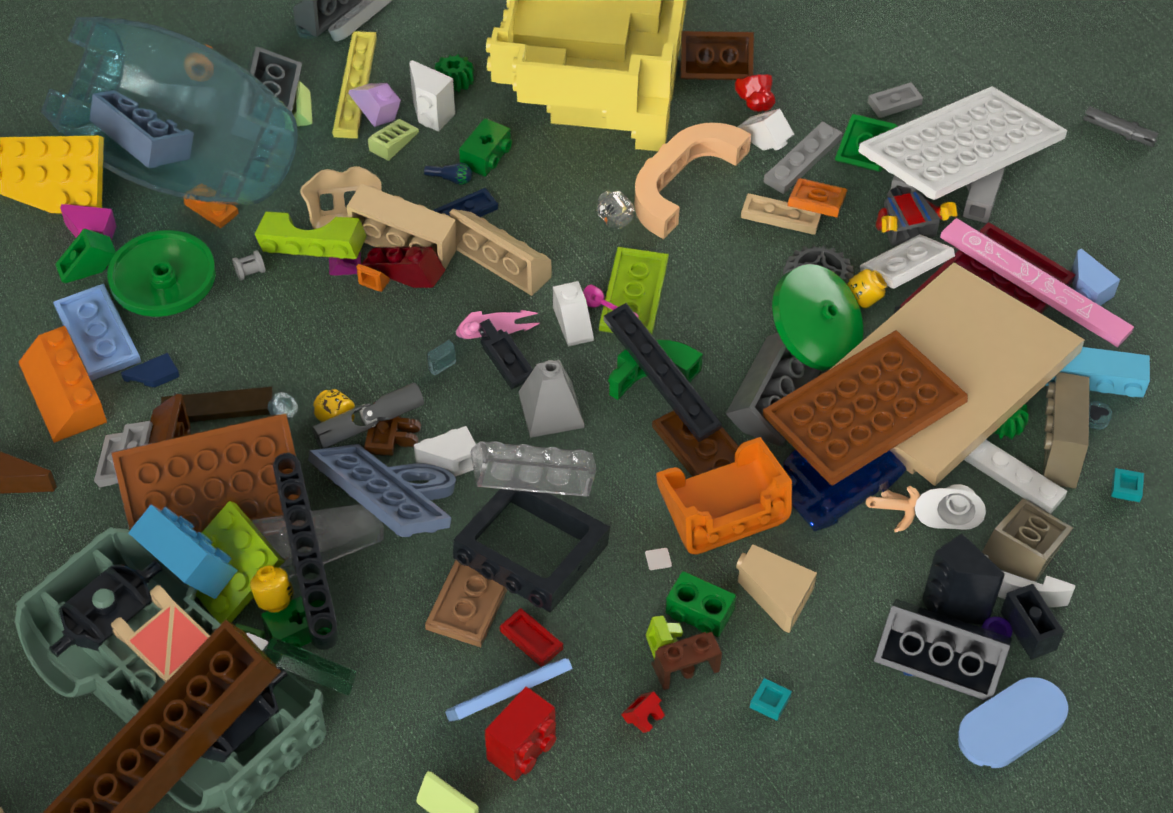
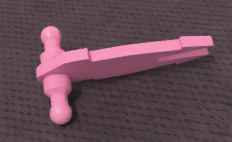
[456,310,539,339]

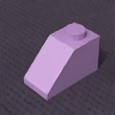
[348,83,401,127]

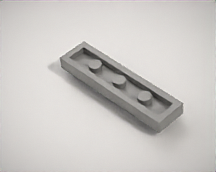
[763,121,842,194]

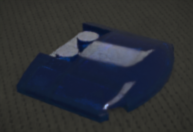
[783,450,906,531]

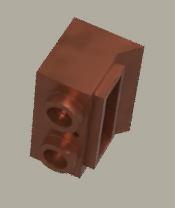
[651,632,722,690]

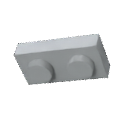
[868,82,923,118]

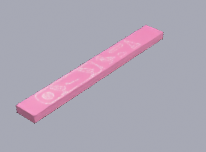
[940,218,1134,348]

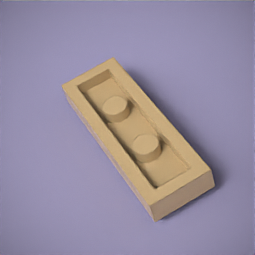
[741,193,822,235]

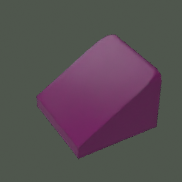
[329,252,361,276]

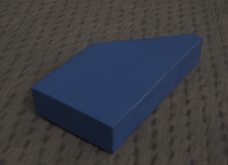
[121,353,180,388]

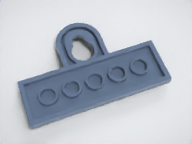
[308,444,456,537]

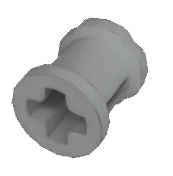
[232,250,265,281]

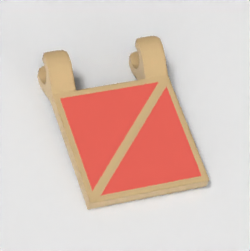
[111,585,210,683]

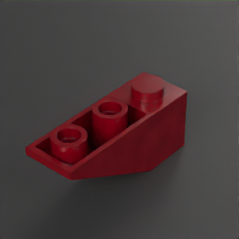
[361,246,445,288]

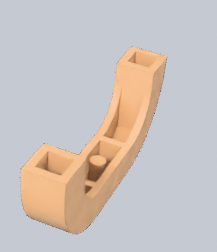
[634,123,751,239]

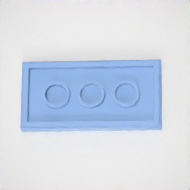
[53,283,141,381]
[445,658,573,722]

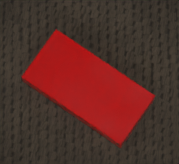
[500,608,563,667]

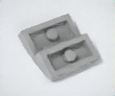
[94,421,153,487]

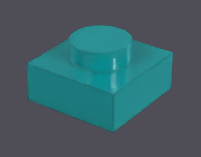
[1111,468,1144,502]
[750,678,792,721]

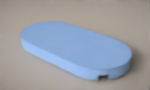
[958,677,1068,768]

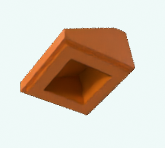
[356,264,390,292]

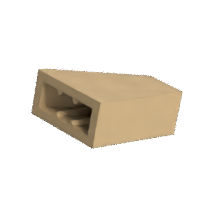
[736,544,817,633]

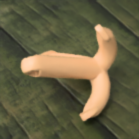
[866,486,920,533]

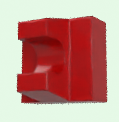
[620,691,665,733]

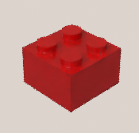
[485,687,556,781]

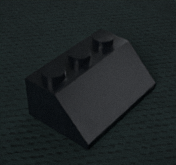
[922,533,1005,625]

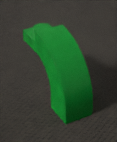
[608,340,703,400]

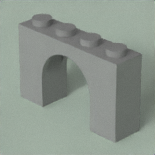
[891,167,1005,223]

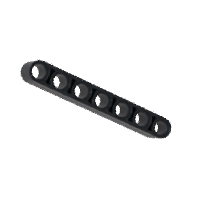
[273,453,338,650]

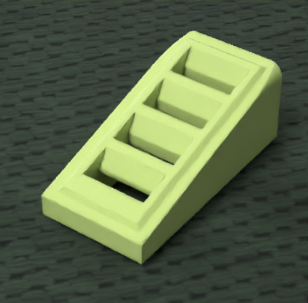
[368,119,419,161]

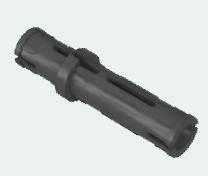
[1083,106,1159,148]

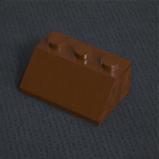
[680,31,754,80]
[148,394,191,444]

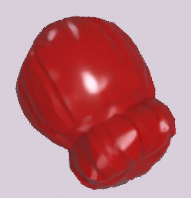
[735,74,776,112]

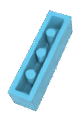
[1046,347,1150,398]

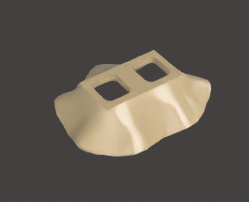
[300,166,382,229]

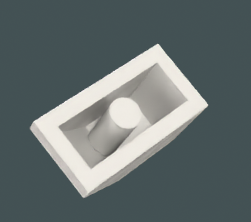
[738,109,794,150]
[553,281,594,347]

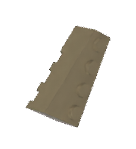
[1043,372,1089,489]

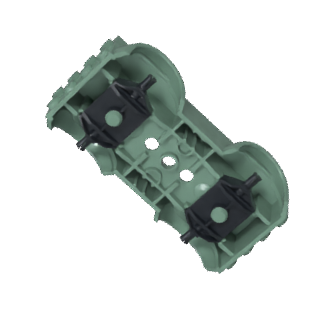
[15,527,327,813]

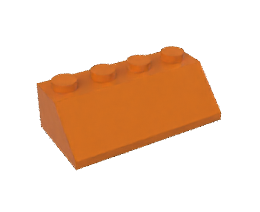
[18,326,107,443]

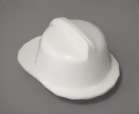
[915,484,986,530]

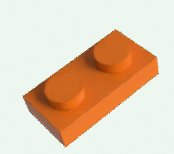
[184,185,239,229]

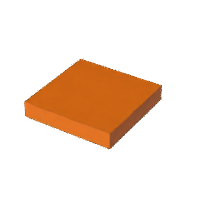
[787,178,847,217]

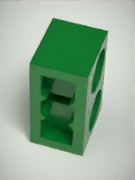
[665,571,736,637]

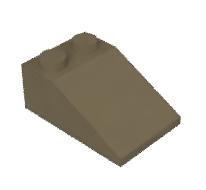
[982,498,1073,582]

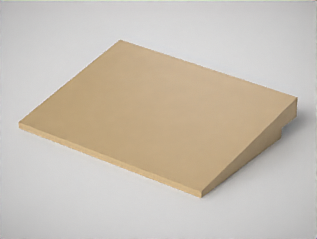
[831,263,1085,486]

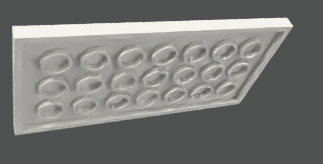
[858,86,1067,200]

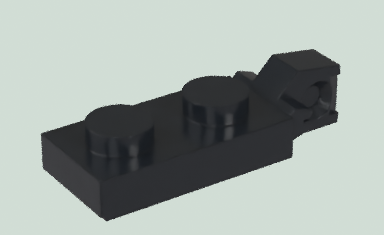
[478,319,533,390]

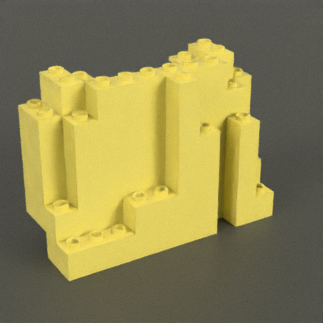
[486,0,687,151]

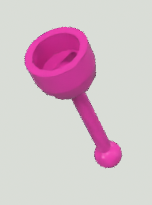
[583,285,639,318]

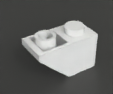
[414,426,480,476]

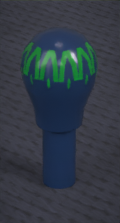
[424,163,472,185]

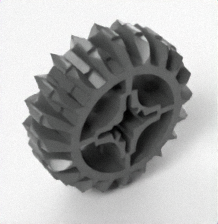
[783,244,854,284]

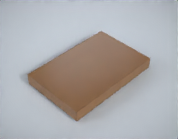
[425,560,507,647]

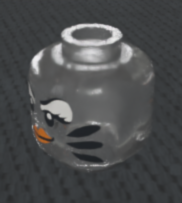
[596,190,634,229]

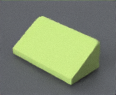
[289,81,312,127]
[417,771,479,813]

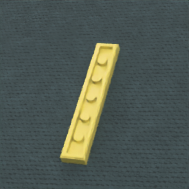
[333,31,377,139]

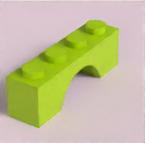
[255,212,367,259]

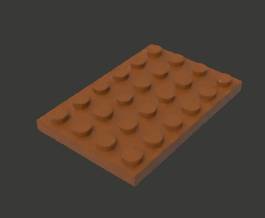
[763,330,968,486]
[111,413,306,562]

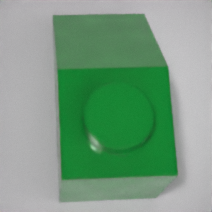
[55,228,116,283]

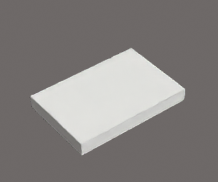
[860,234,955,289]

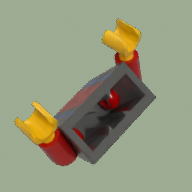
[875,187,958,246]

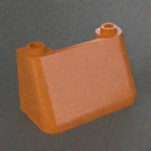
[656,437,792,555]

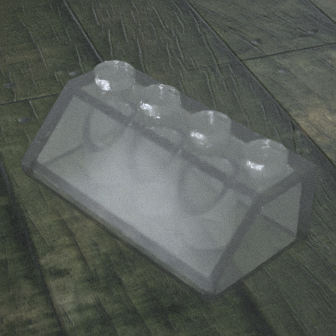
[470,441,597,497]

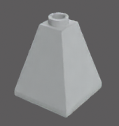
[519,360,584,438]

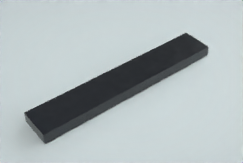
[603,303,722,442]

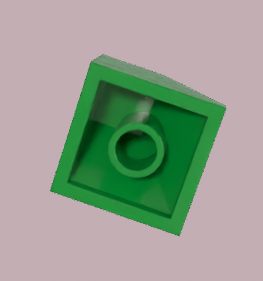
[835,114,898,172]

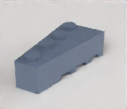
[89,90,194,168]

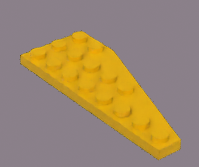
[0,136,104,214]

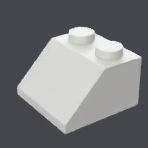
[409,60,455,132]

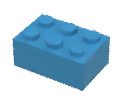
[128,505,238,599]

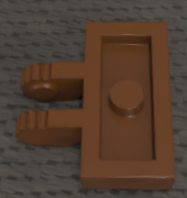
[364,402,421,456]

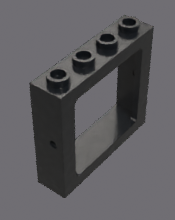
[453,474,610,613]

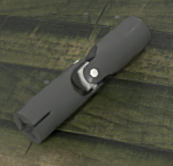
[312,382,424,449]

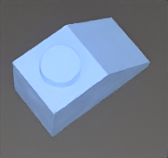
[1072,249,1120,306]

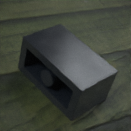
[1001,584,1065,660]

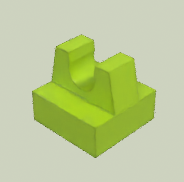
[645,616,683,659]

